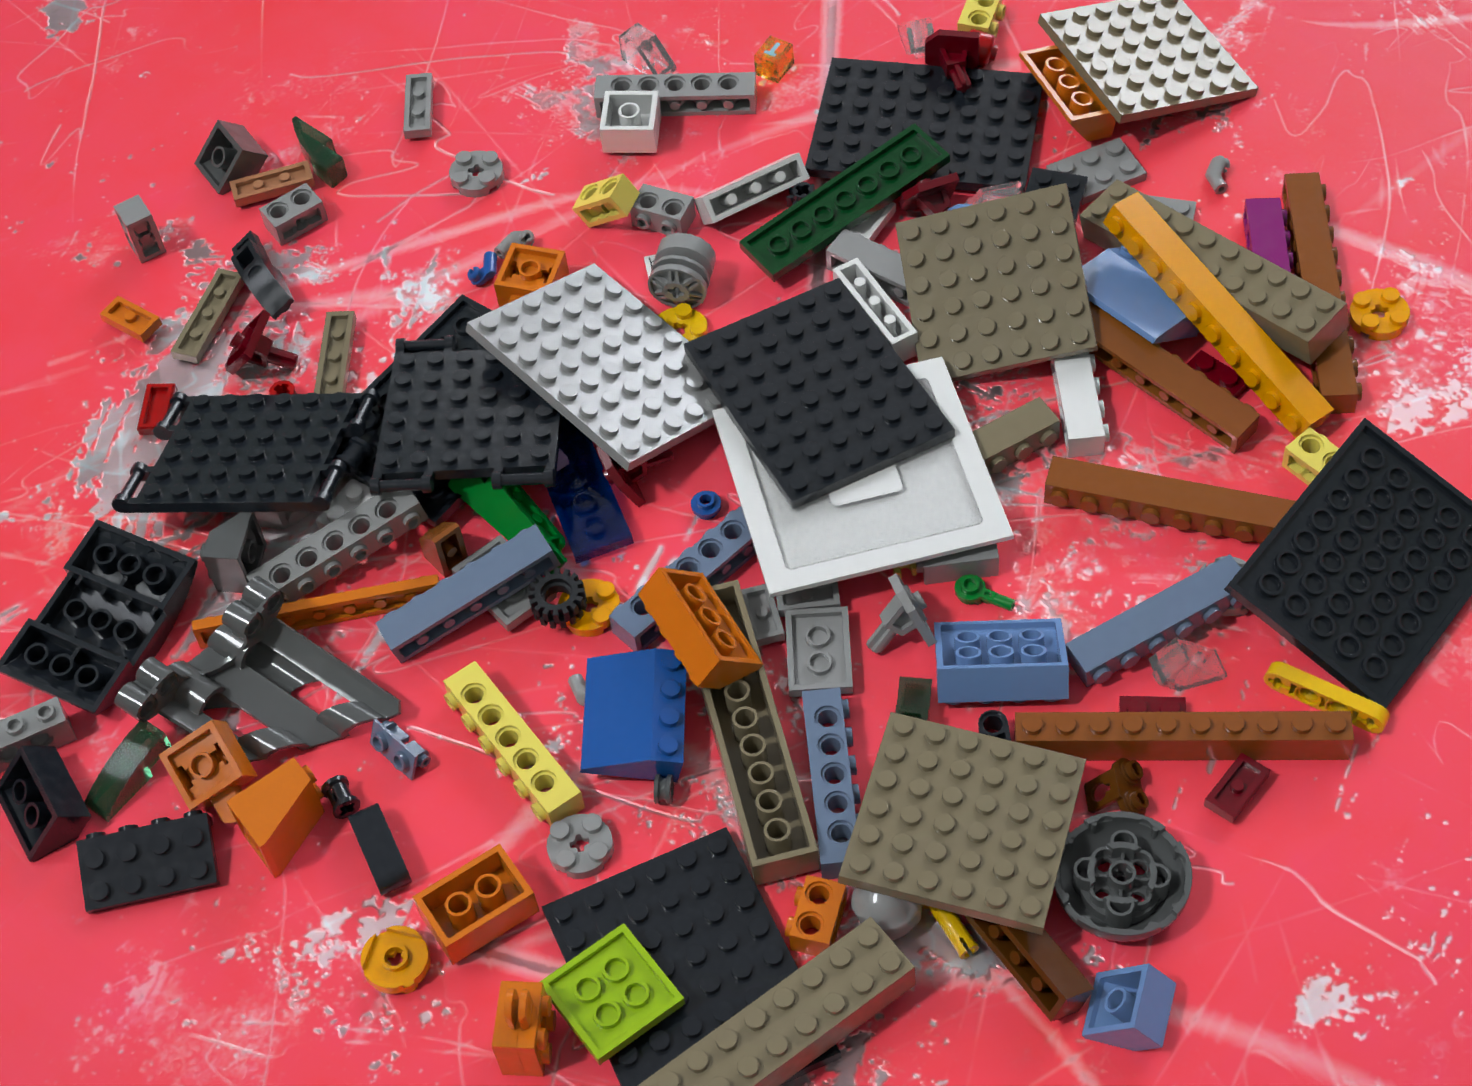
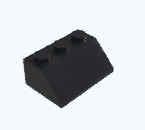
[0,746,92,862]

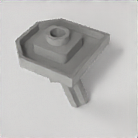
[866,574,937,653]

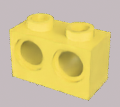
[957,0,1006,38]
[572,173,640,228]
[1282,427,1339,486]

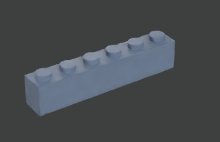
[376,524,561,664]
[1066,554,1243,687]

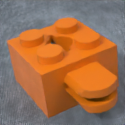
[494,243,570,307]
[158,720,258,823]
[491,981,557,1077]

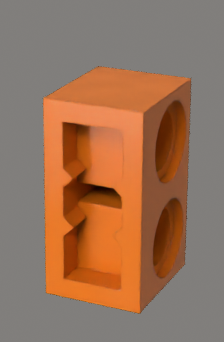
[785,875,848,956]

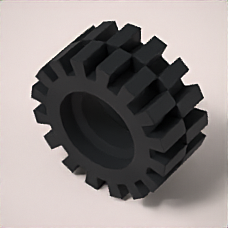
[528,568,587,629]

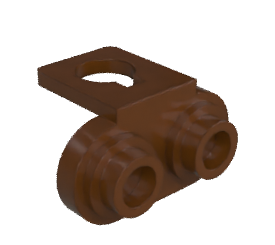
[1084,758,1149,816]

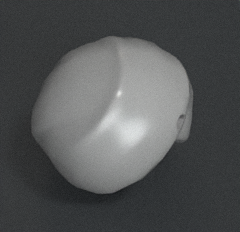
[851,887,923,940]

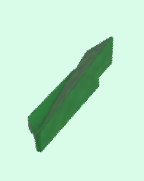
[448,477,567,574]

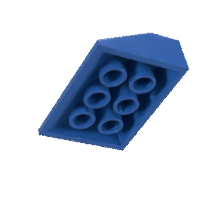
[580,648,686,782]

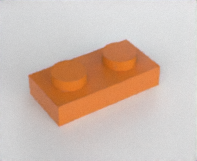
[100,296,162,343]

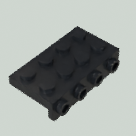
[76,810,220,914]

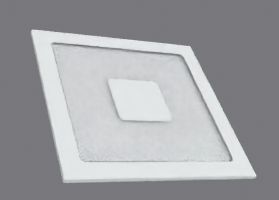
[712,357,1014,598]

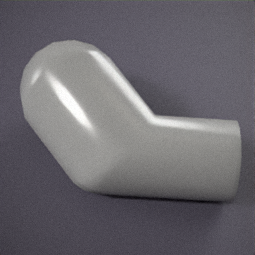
[1205,155,1230,194]

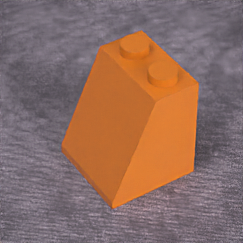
[226,757,325,878]

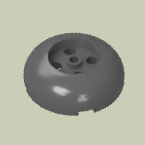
[1054,811,1192,942]

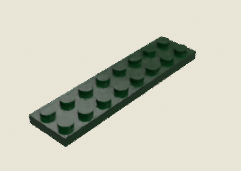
[739,123,950,282]

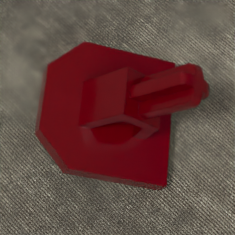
[925,29,980,93]
[898,172,959,215]
[225,310,298,375]
[596,446,673,507]

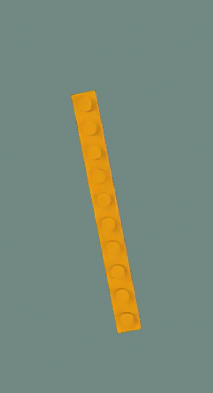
[1103,191,1334,439]

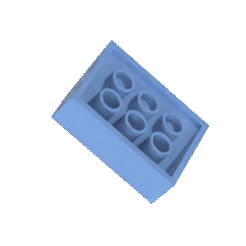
[1083,246,1199,344]
[934,618,1069,705]

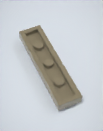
[170,268,245,364]
[314,311,357,394]

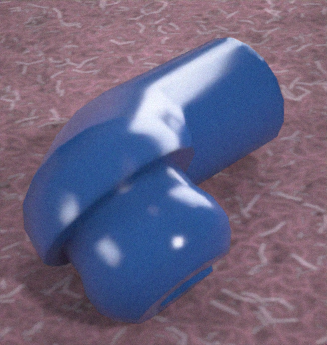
[467,251,497,286]

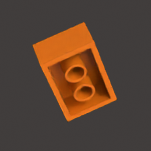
[412,843,540,965]

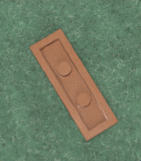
[229,160,316,207]

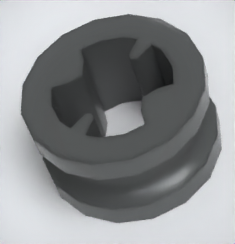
[654,774,674,804]

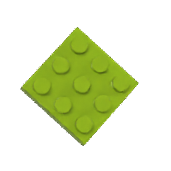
[540,923,685,1065]

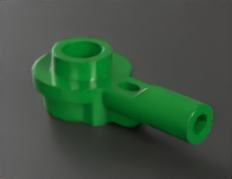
[954,574,1016,611]

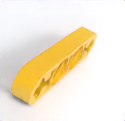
[1263,661,1390,733]

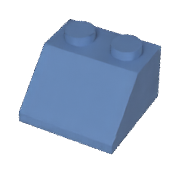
[1082,963,1177,1051]

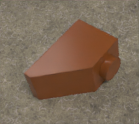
[419,522,468,578]

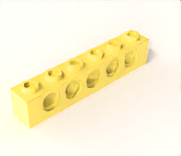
[443,661,585,827]

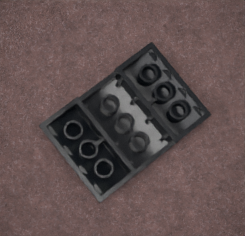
[0,519,198,715]

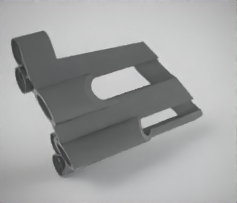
[114,576,401,762]

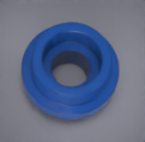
[691,491,721,520]

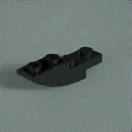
[231,230,295,320]

